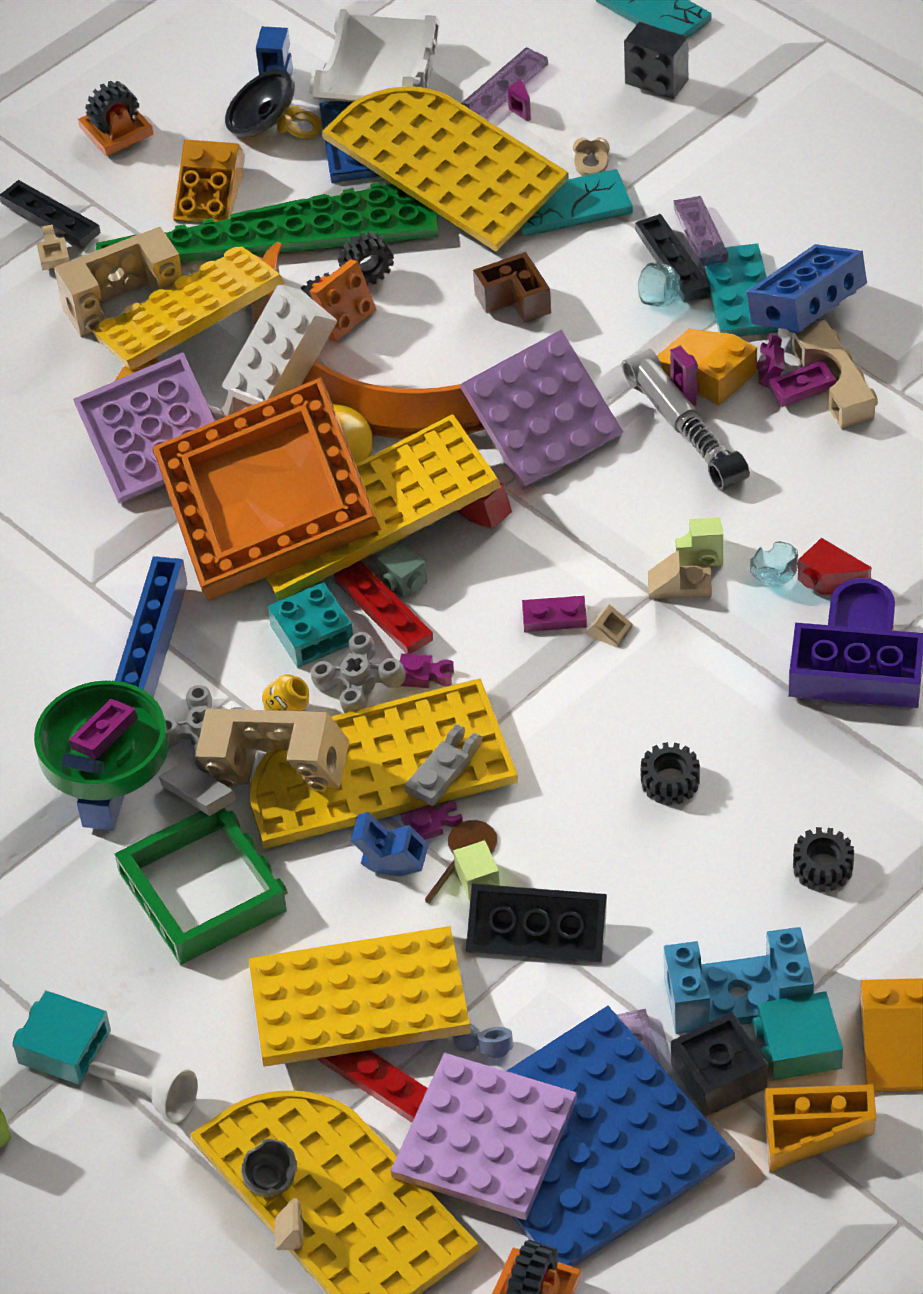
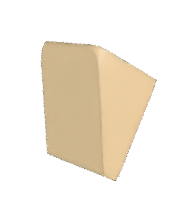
[585,604,633,647]
[275,1198,304,1250]

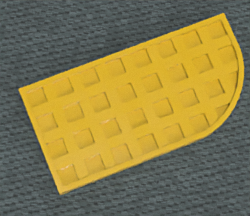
[322,86,569,252]
[266,414,501,600]
[250,678,518,849]
[190,1091,479,1294]

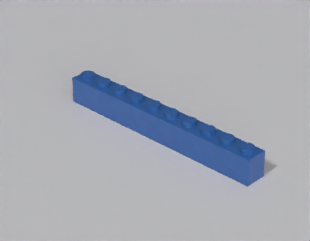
[77,556,188,831]

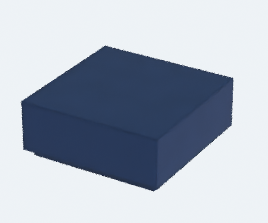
[61,753,105,775]

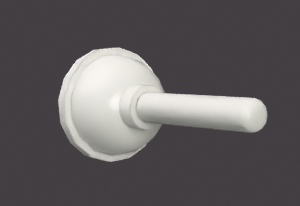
[88,1061,198,1124]

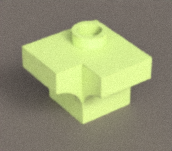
[675,517,724,567]

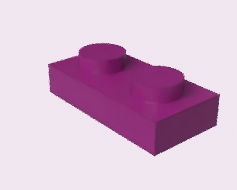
[670,345,699,406]
[769,360,836,407]
[522,595,587,632]
[69,699,138,759]

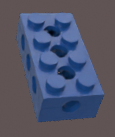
[746,244,867,333]

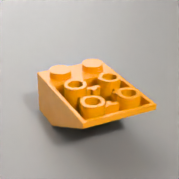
[173,139,245,223]

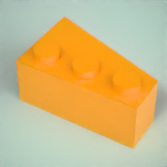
[764,1084,877,1172]

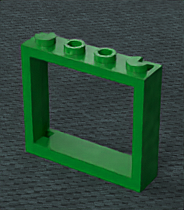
[114,808,288,965]

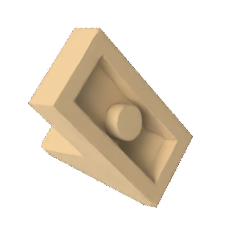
[648,551,712,599]

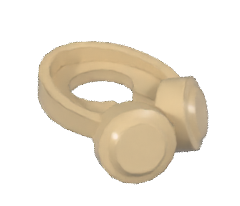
[573,137,610,176]

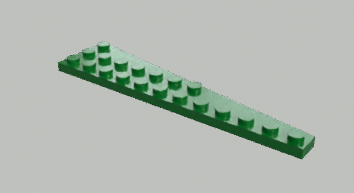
[96,182,439,270]

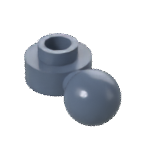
[453,1024,514,1058]

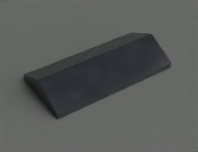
[466,884,607,962]

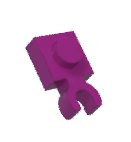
[756,333,785,388]
[400,653,454,688]
[401,801,463,840]

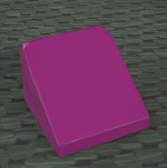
[507,79,531,121]

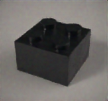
[624,22,689,99]

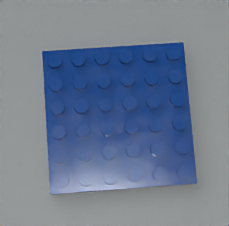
[506,1005,735,1267]

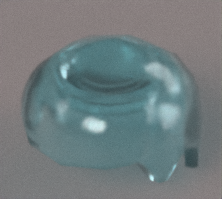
[638,263,680,308]
[750,541,798,586]

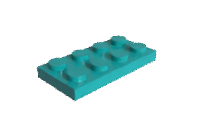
[701,243,779,337]

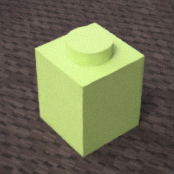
[453,840,500,901]

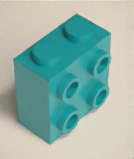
[268,582,353,668]
[12,990,111,1085]
[752,991,843,1081]

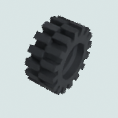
[337,232,394,286]
[640,742,700,805]
[793,827,854,892]

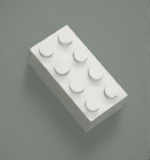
[222,284,337,400]

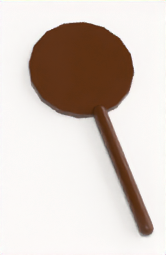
[425,820,497,903]

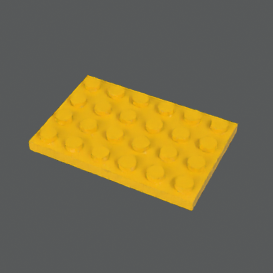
[92,247,285,371]
[249,926,471,1067]

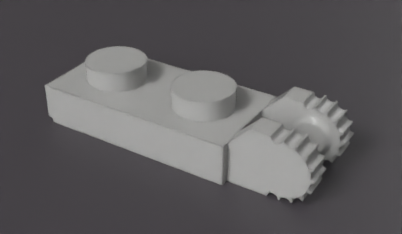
[405,724,482,806]

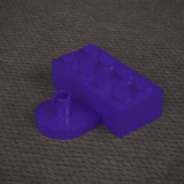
[788,578,923,708]

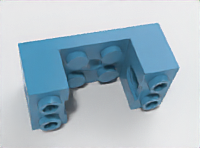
[663,927,814,1034]

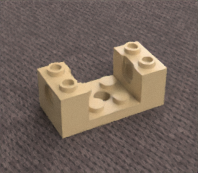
[54,226,183,337]
[195,708,349,791]

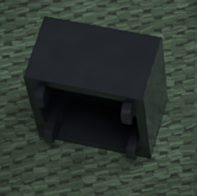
[671,1012,768,1116]

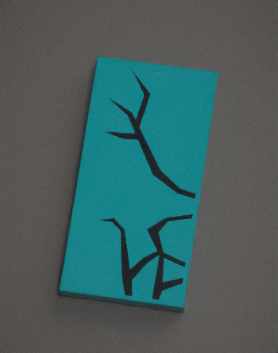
[596,0,712,37]
[520,169,633,237]

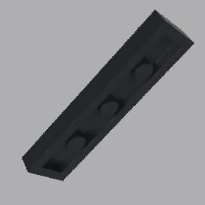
[0,179,101,249]
[635,214,710,303]

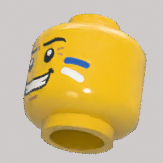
[262,674,309,711]

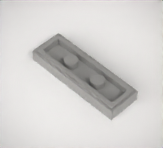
[158,761,236,816]

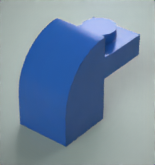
[350,812,429,876]

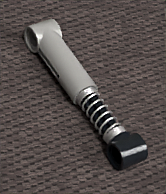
[622,349,750,490]

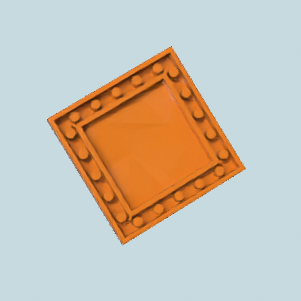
[152,377,381,601]

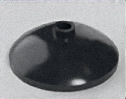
[225,69,295,137]

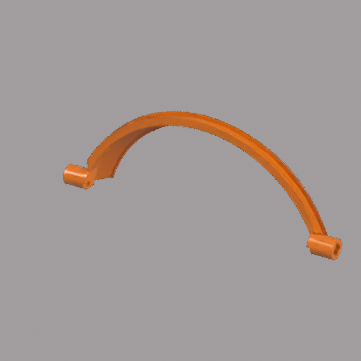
[251,242,486,439]

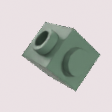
[377,542,427,599]

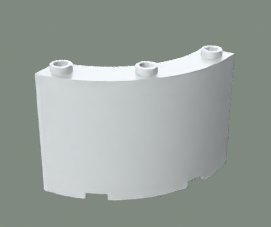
[309,8,440,102]

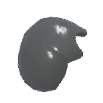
[241,1139,297,1198]

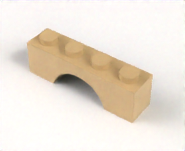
[792,319,878,429]

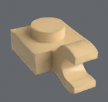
[36,225,70,271]

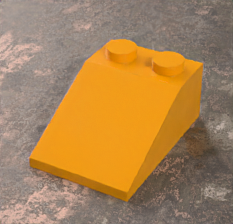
[657,329,757,406]
[860,978,923,1092]

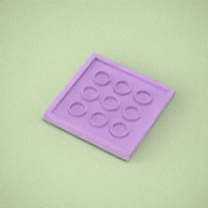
[460,329,623,490]
[73,352,215,504]
[391,1053,577,1220]

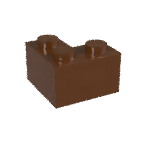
[473,252,551,322]

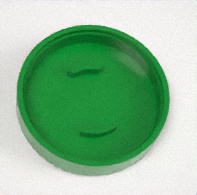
[34,680,169,800]

